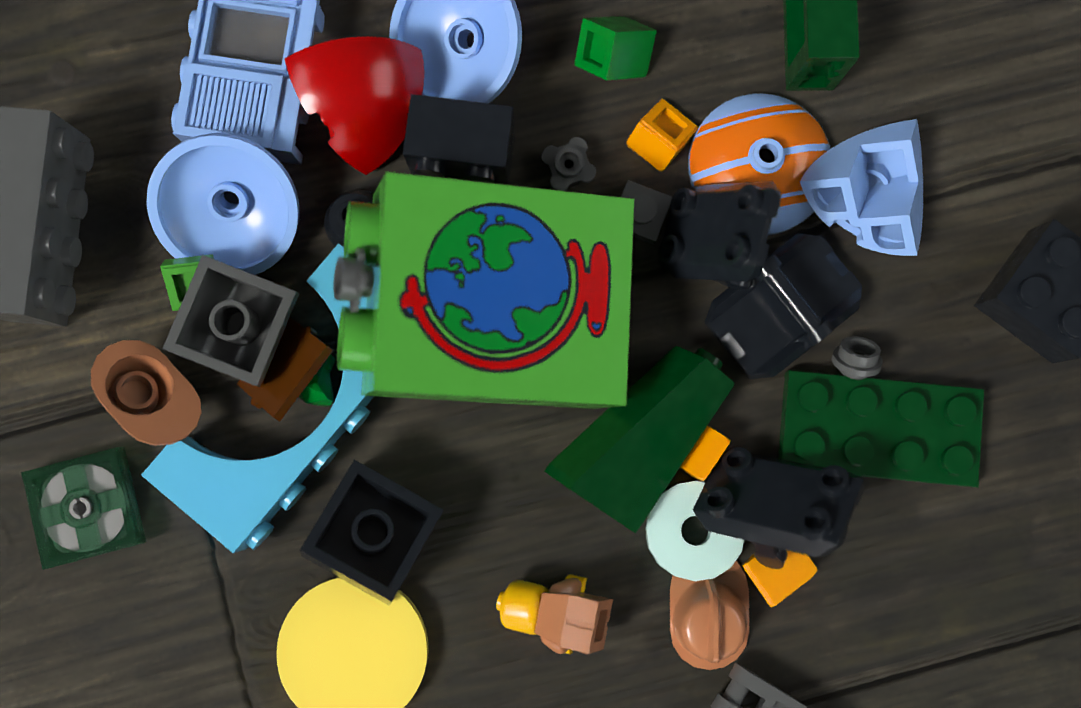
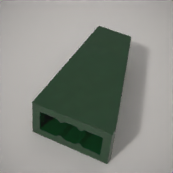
[544,346,735,534]

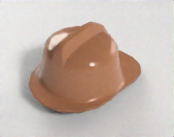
[91,340,202,446]
[670,561,750,670]

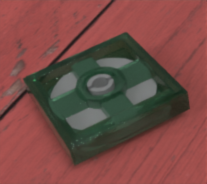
[21,447,147,570]

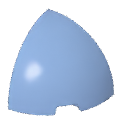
[800,119,923,256]

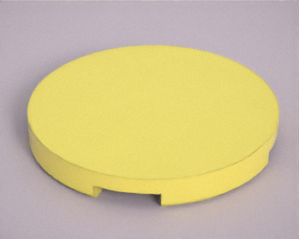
[277,577,429,708]

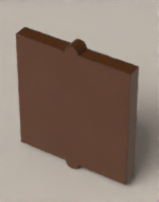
[237,317,333,422]

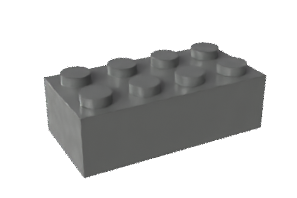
[0,106,94,327]

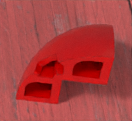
[284,36,424,175]

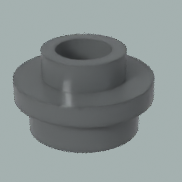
[832,336,883,380]

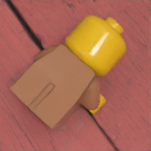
[496,574,613,655]

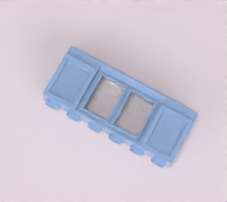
[171,0,324,165]

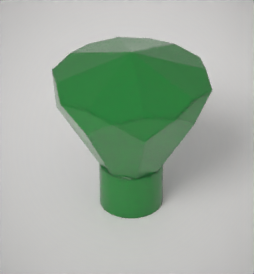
[298,354,336,407]

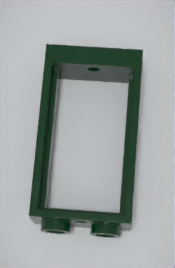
[783,0,860,91]

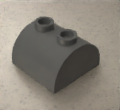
[162,255,299,387]

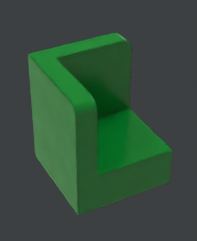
[574,16,657,81]

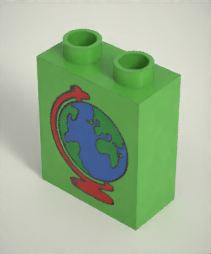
[337,172,634,409]

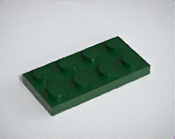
[778,370,984,488]

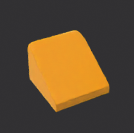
[627,98,699,171]
[680,426,731,481]
[742,550,818,607]

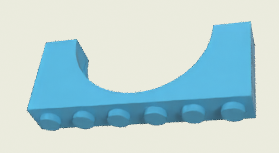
[141,243,374,553]

